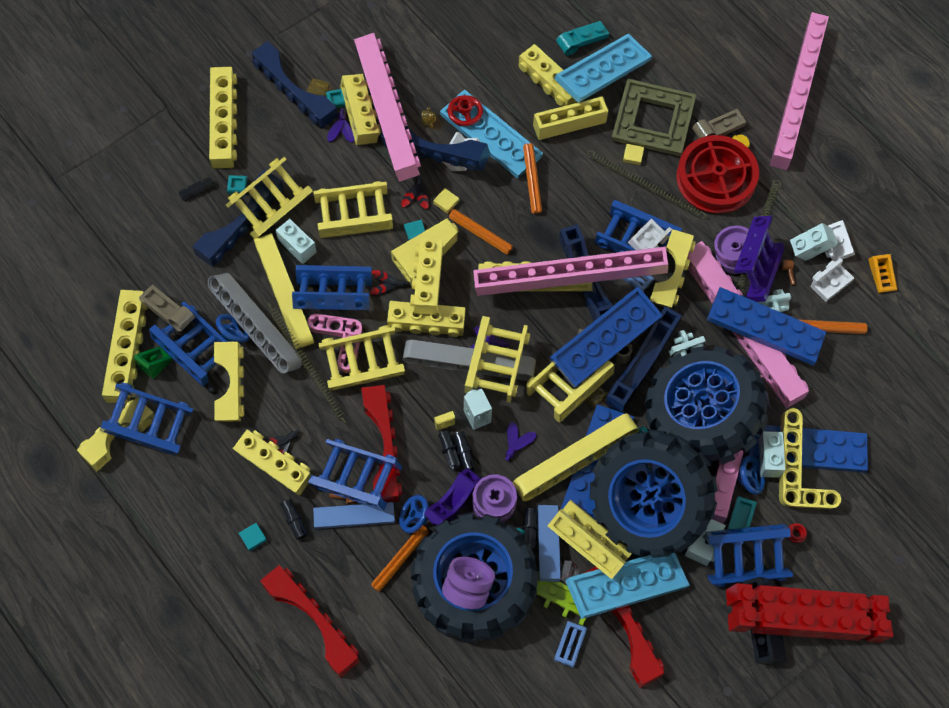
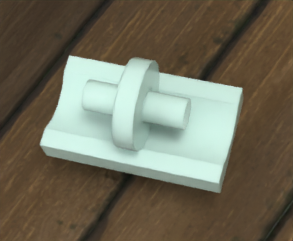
[757,289,791,312]
[668,330,705,356]

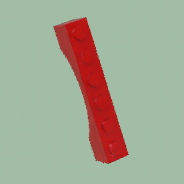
[362,385,402,503]
[260,565,359,678]
[582,567,664,688]

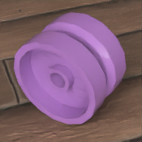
[714,226,749,274]
[472,474,517,523]
[442,557,495,609]

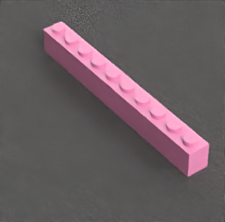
[770,12,829,170]
[354,33,421,182]
[687,241,809,408]
[474,247,668,296]

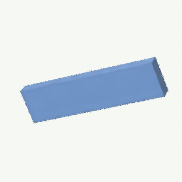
[313,502,395,529]
[538,505,560,582]

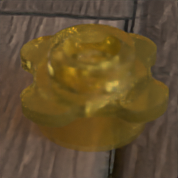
[422,106,436,128]

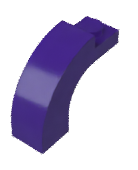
[424,468,482,525]

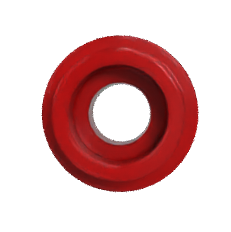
[787,523,807,543]

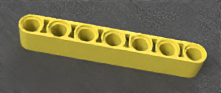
[254,233,314,349]
[513,413,639,501]

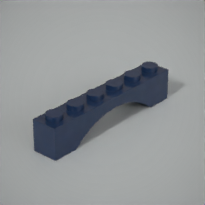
[252,41,338,129]
[381,126,490,172]
[192,169,283,267]
[559,224,613,322]
[605,306,682,413]

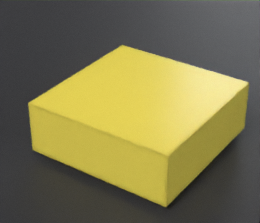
[623,144,644,165]
[433,189,459,214]
[434,411,455,430]

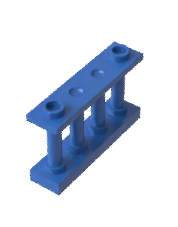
[595,200,682,253]
[292,265,372,310]
[149,301,231,387]
[100,382,193,456]
[308,439,402,511]
[705,524,793,587]

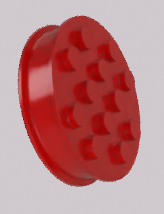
[676,135,759,214]

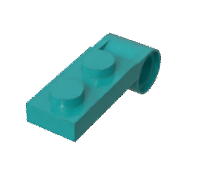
[556,21,609,56]

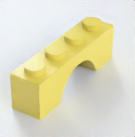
[650,229,696,309]
[214,342,244,422]
[77,398,155,472]

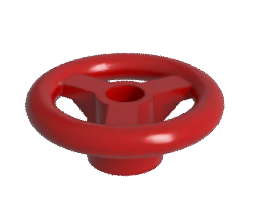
[447,95,483,126]

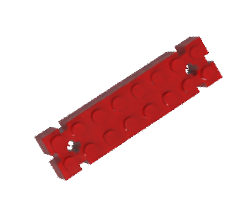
[726,583,893,643]

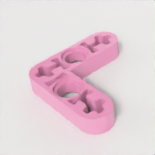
[308,314,362,373]

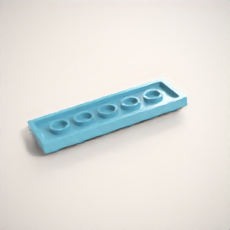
[555,34,652,103]
[440,89,543,179]
[566,552,689,619]

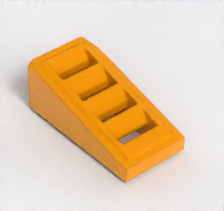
[868,254,897,293]

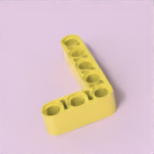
[779,408,841,509]

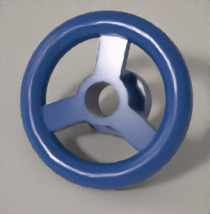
[216,314,250,343]
[737,456,765,495]
[399,495,429,533]

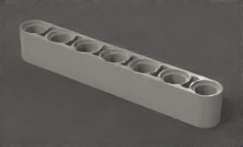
[208,273,302,373]
[402,340,536,381]

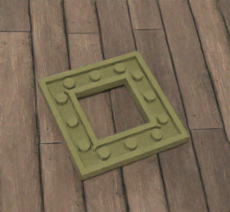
[611,79,696,157]

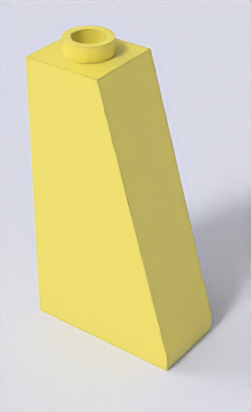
[391,219,458,287]

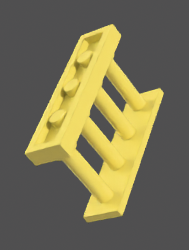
[226,157,312,239]
[313,181,393,238]
[465,316,530,403]
[319,325,405,391]
[526,360,614,423]
[547,500,632,579]

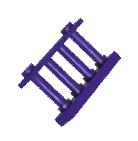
[734,216,785,302]

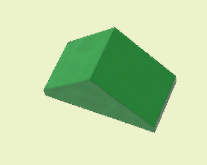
[134,346,173,379]

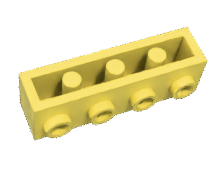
[519,44,577,106]
[340,74,381,145]
[533,97,608,140]
[410,238,443,315]
[387,301,465,337]
[233,430,312,496]

